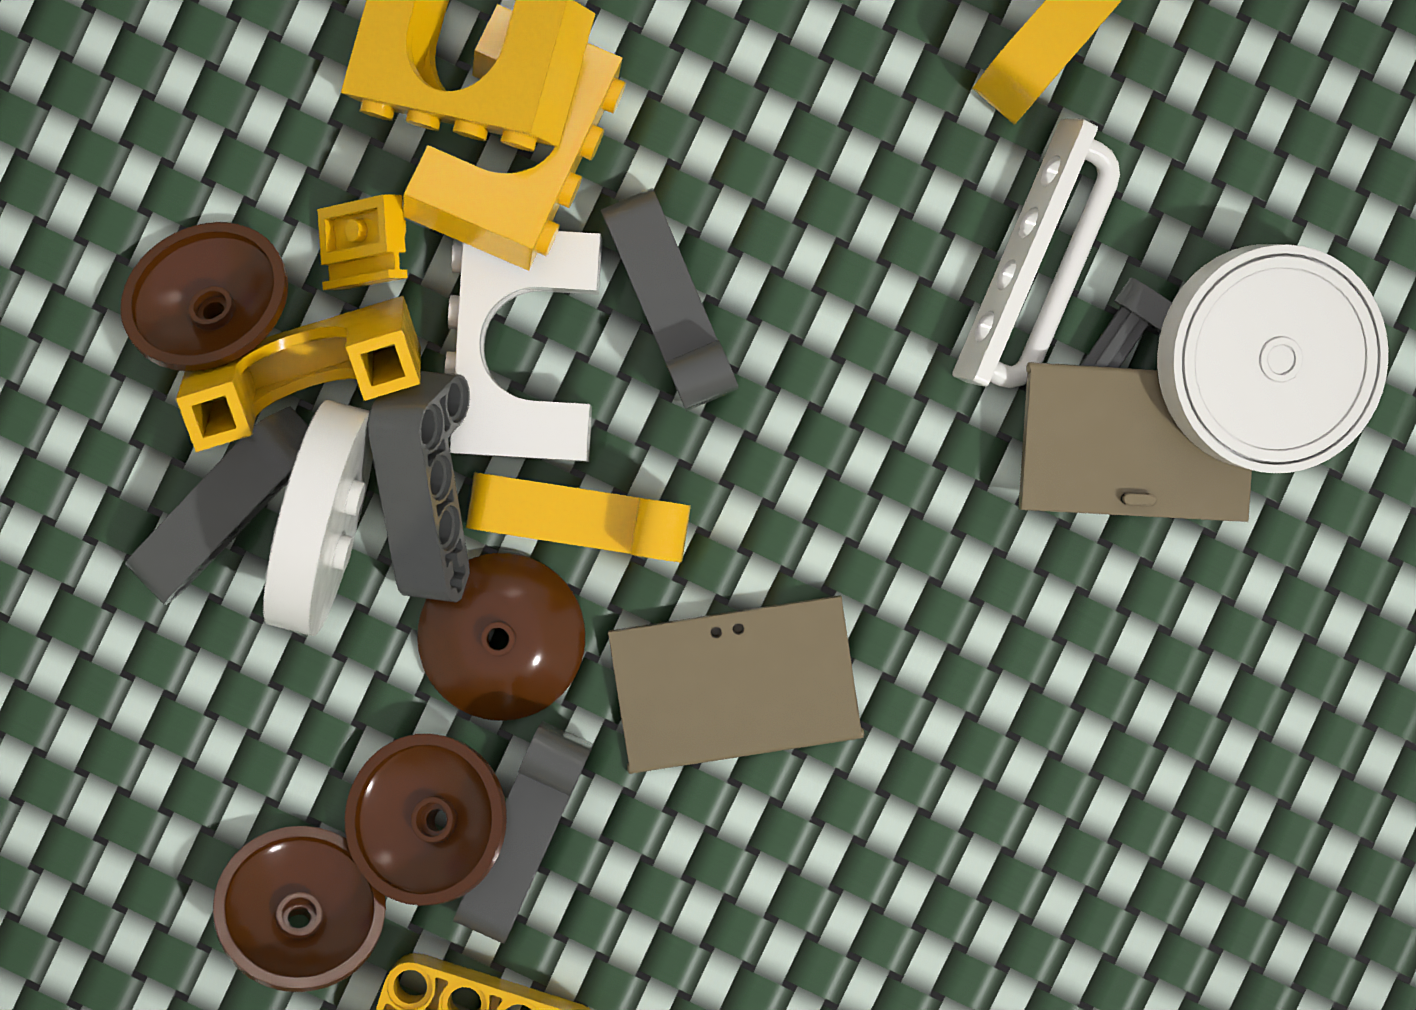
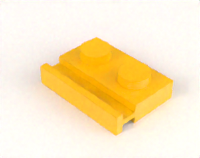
[317,194,408,290]

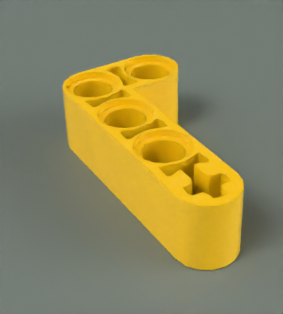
[972,0,1122,125]
[465,472,691,562]
[376,953,592,1010]

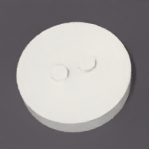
[1157,244,1388,473]
[263,400,373,636]

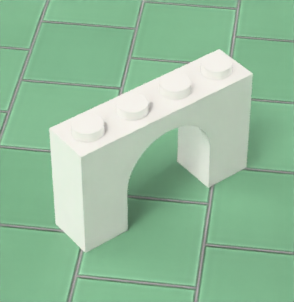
[445,231,602,462]

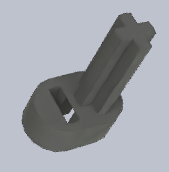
[1081,277,1172,368]

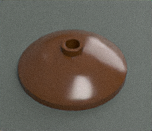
[121,222,288,371]
[417,553,586,721]
[345,734,507,906]
[213,826,386,992]

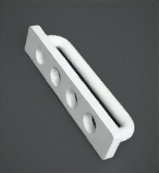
[952,119,1120,388]

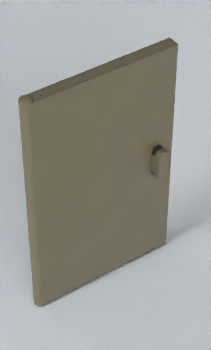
[1018,362,1252,522]
[608,595,864,774]

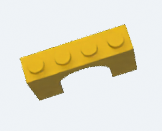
[341,0,596,152]
[403,4,626,271]
[176,296,421,452]

